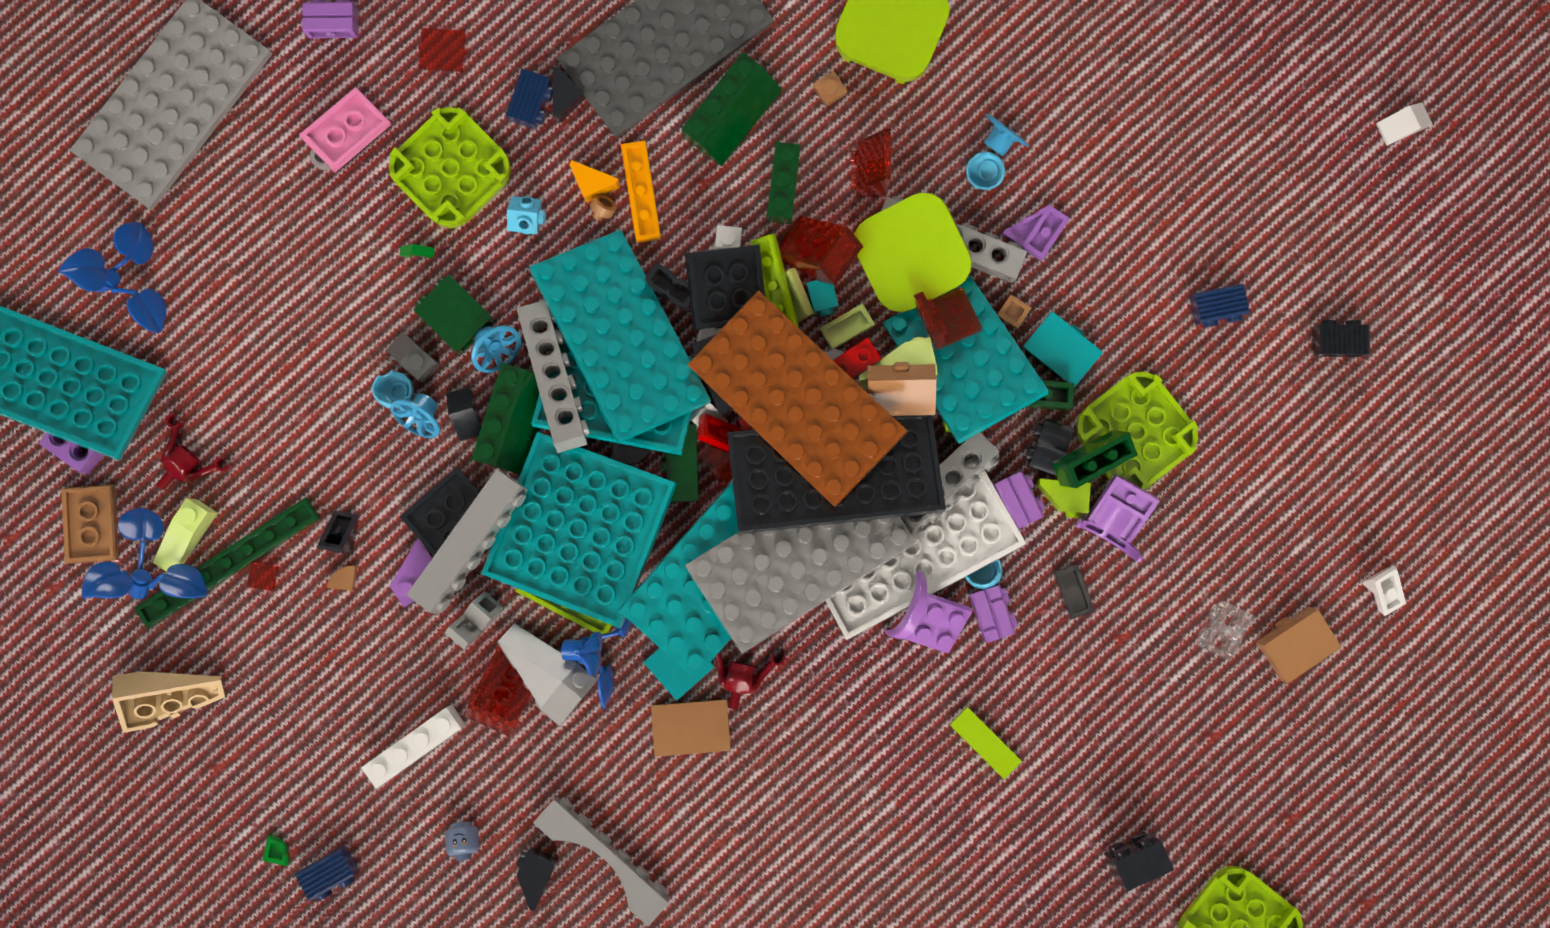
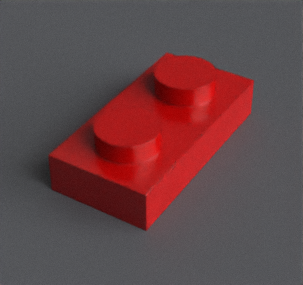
[698,413,743,452]

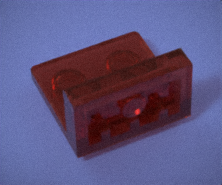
[914,288,982,350]

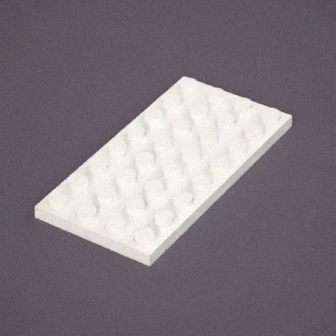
[826,457,1026,640]

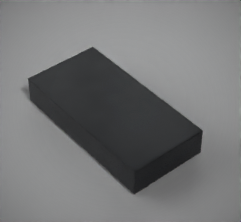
[1053,564,1095,620]

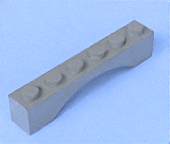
[533,796,670,926]

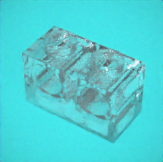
[1197,601,1254,661]

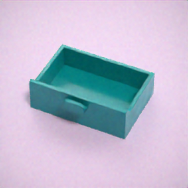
[1022,311,1103,387]

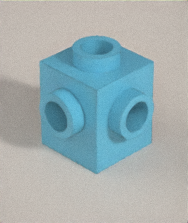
[507,196,546,234]

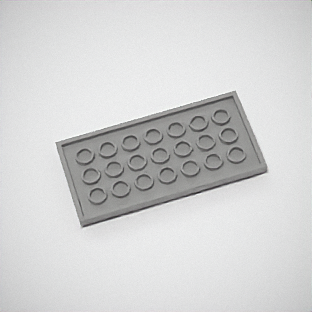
[70,0,273,211]
[685,517,916,654]

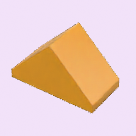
[570,160,620,202]

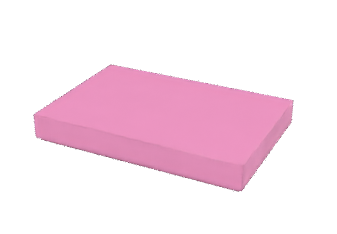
[299,87,391,172]

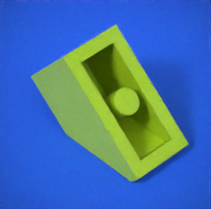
[1036,479,1091,518]

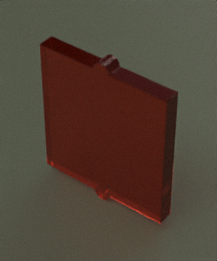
[418,28,467,72]

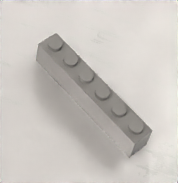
[407,469,528,614]

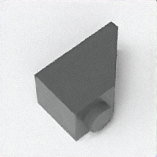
[386,332,440,383]

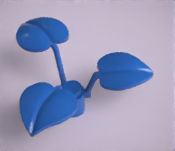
[58,221,167,333]
[82,508,208,599]
[561,618,631,709]

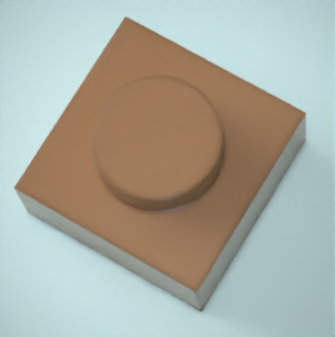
[813,71,847,107]
[997,294,1031,330]

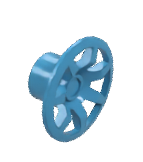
[983,114,1029,156]
[471,325,521,373]
[390,393,440,438]

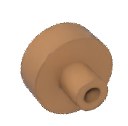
[590,194,617,221]

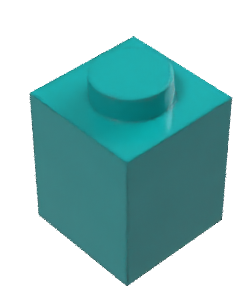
[806,276,839,318]

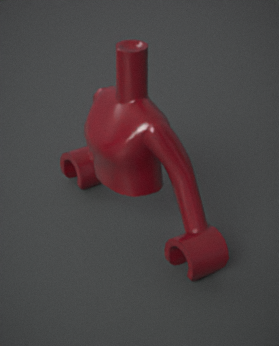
[156,414,233,490]
[715,651,785,710]

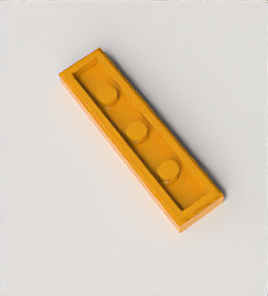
[621,140,661,243]

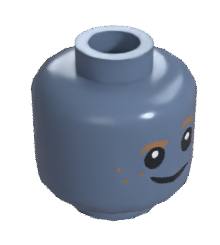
[445,822,480,861]

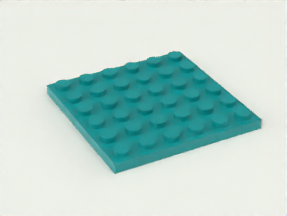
[481,432,677,628]

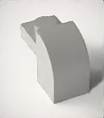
[445,591,504,649]

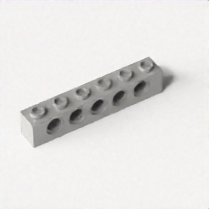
[881,196,1027,283]
[516,300,590,453]
[894,432,999,558]

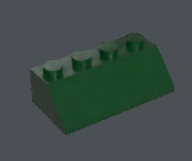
[681,52,782,167]
[471,363,540,475]

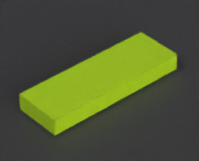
[949,707,1022,779]

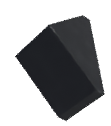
[553,67,586,123]
[446,386,482,441]
[317,510,359,553]

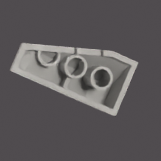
[497,623,597,726]

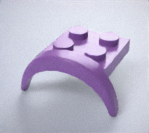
[1076,473,1160,562]
[884,570,972,653]

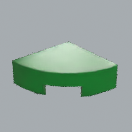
[400,244,435,258]
[262,834,290,866]

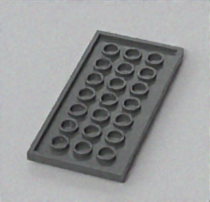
[556,0,774,138]

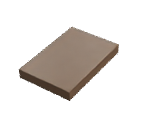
[61,484,119,564]
[651,699,731,757]

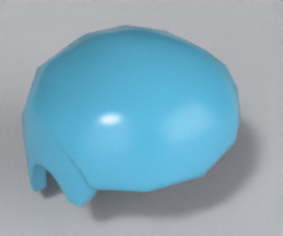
[966,152,1006,190]
[372,370,414,409]
[965,559,1003,590]

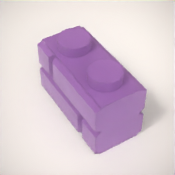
[302,0,359,38]
[993,471,1045,529]
[968,585,1018,643]

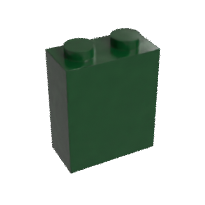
[413,275,496,356]

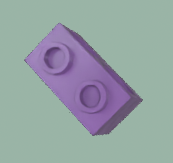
[38,433,103,474]

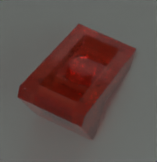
[699,445,732,489]

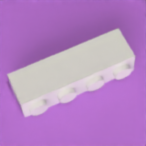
[361,705,467,789]

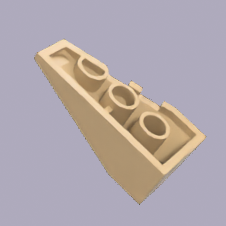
[112,671,225,733]

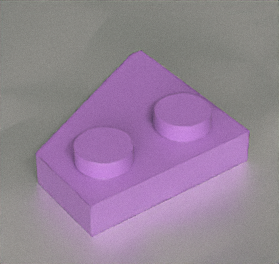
[1002,205,1070,261]
[390,539,433,607]

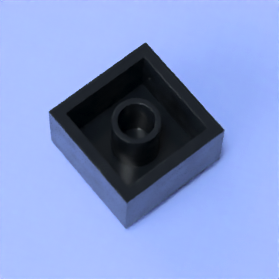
[1103,832,1175,892]

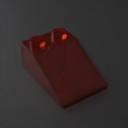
[851,128,891,197]
[778,216,863,286]
[465,645,532,738]

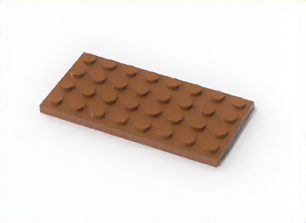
[688,291,908,507]

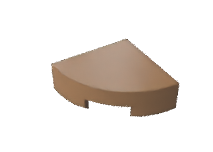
[327,566,358,591]

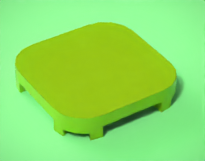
[834,0,950,84]
[389,107,511,229]
[853,193,973,312]
[1075,372,1199,490]
[1177,866,1303,928]

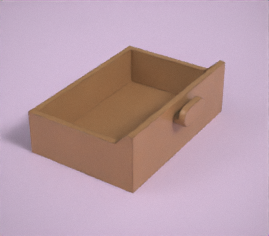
[868,362,936,416]
[1255,607,1342,684]

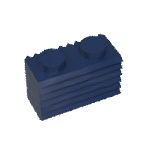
[506,69,553,130]
[1189,283,1250,329]
[294,845,360,901]

